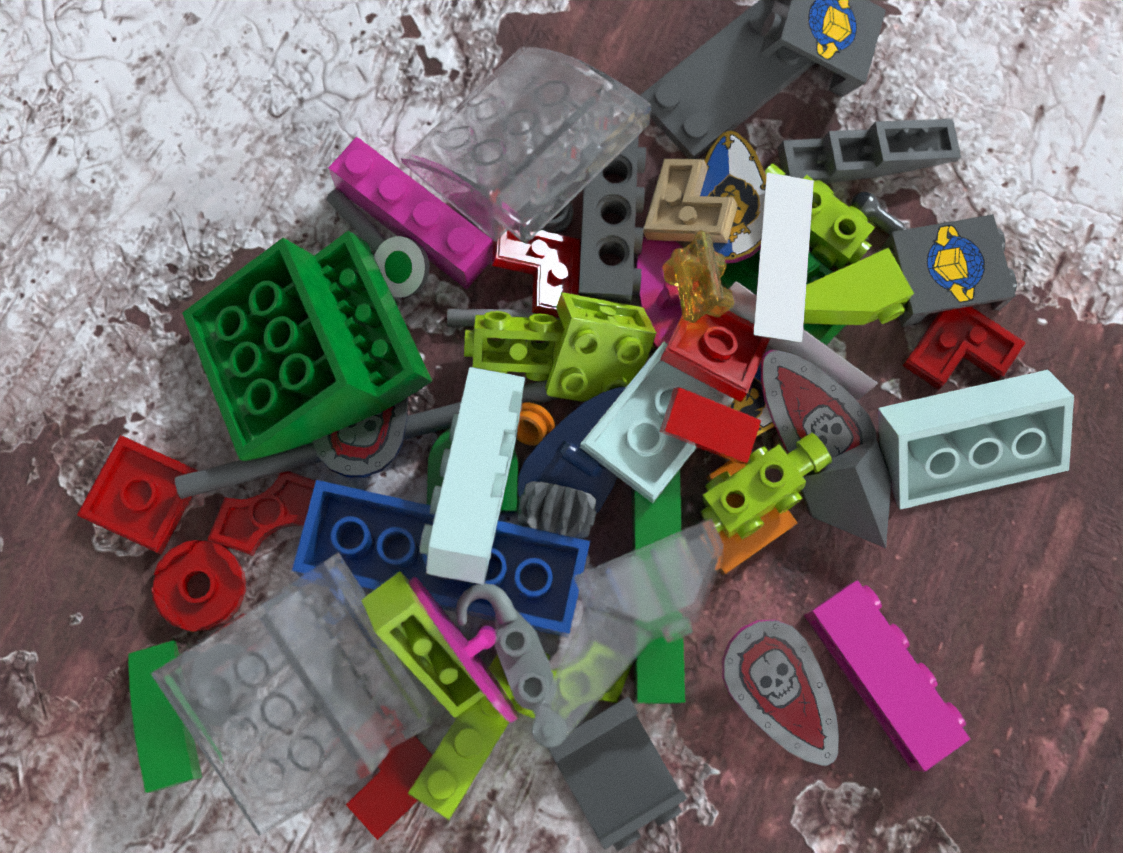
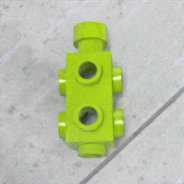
[765,163,875,269]
[464,311,564,381]
[700,433,832,539]

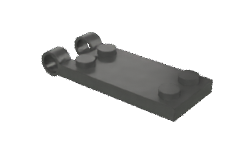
[637,0,816,159]

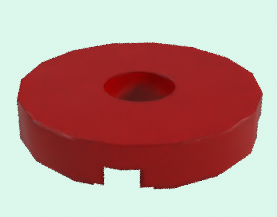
[152,540,246,632]

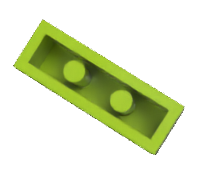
[361,571,485,718]

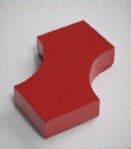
[208,471,316,556]

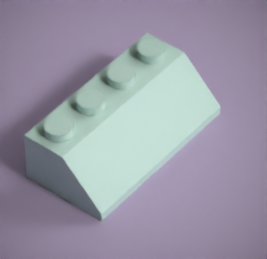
[878,370,1074,509]

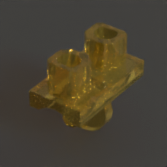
[662,230,734,323]

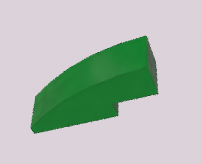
[128,640,203,793]

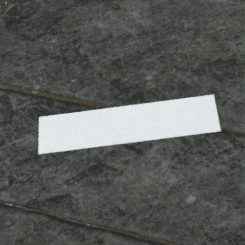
[754,173,814,343]
[716,281,878,401]

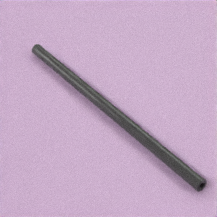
[175,351,655,499]

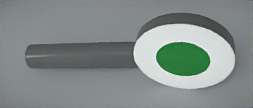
[327,189,429,298]

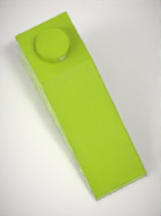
[803,248,914,325]

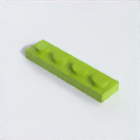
[408,653,551,820]

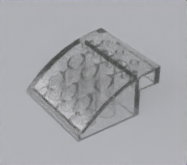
[401,47,651,244]
[151,552,442,836]

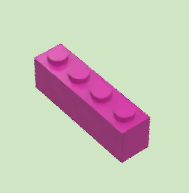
[328,136,493,289]
[804,580,970,772]

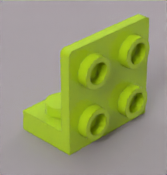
[545,292,656,402]

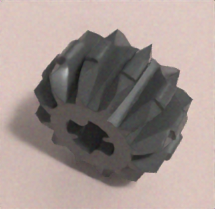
[518,481,596,539]

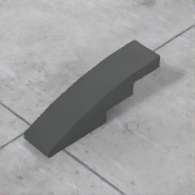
[777,119,961,184]

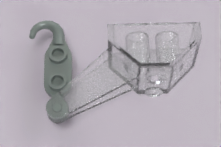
[456,519,724,747]

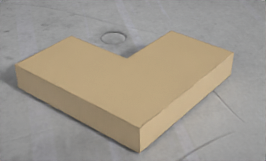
[643,159,738,243]

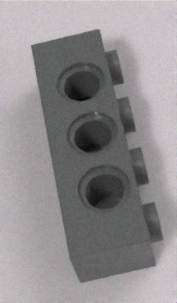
[579,128,646,305]

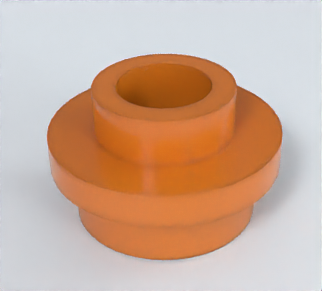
[517,402,555,446]

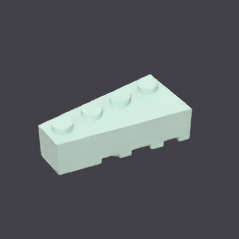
[420,367,525,585]

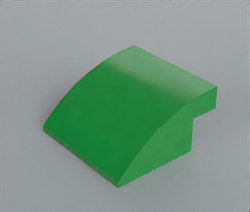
[182,231,433,461]

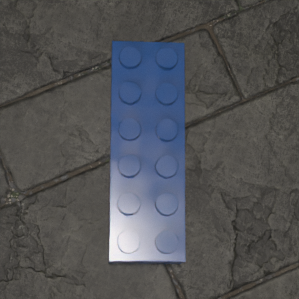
[292,480,590,638]

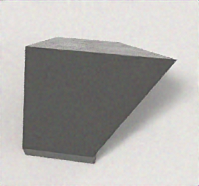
[800,439,892,548]

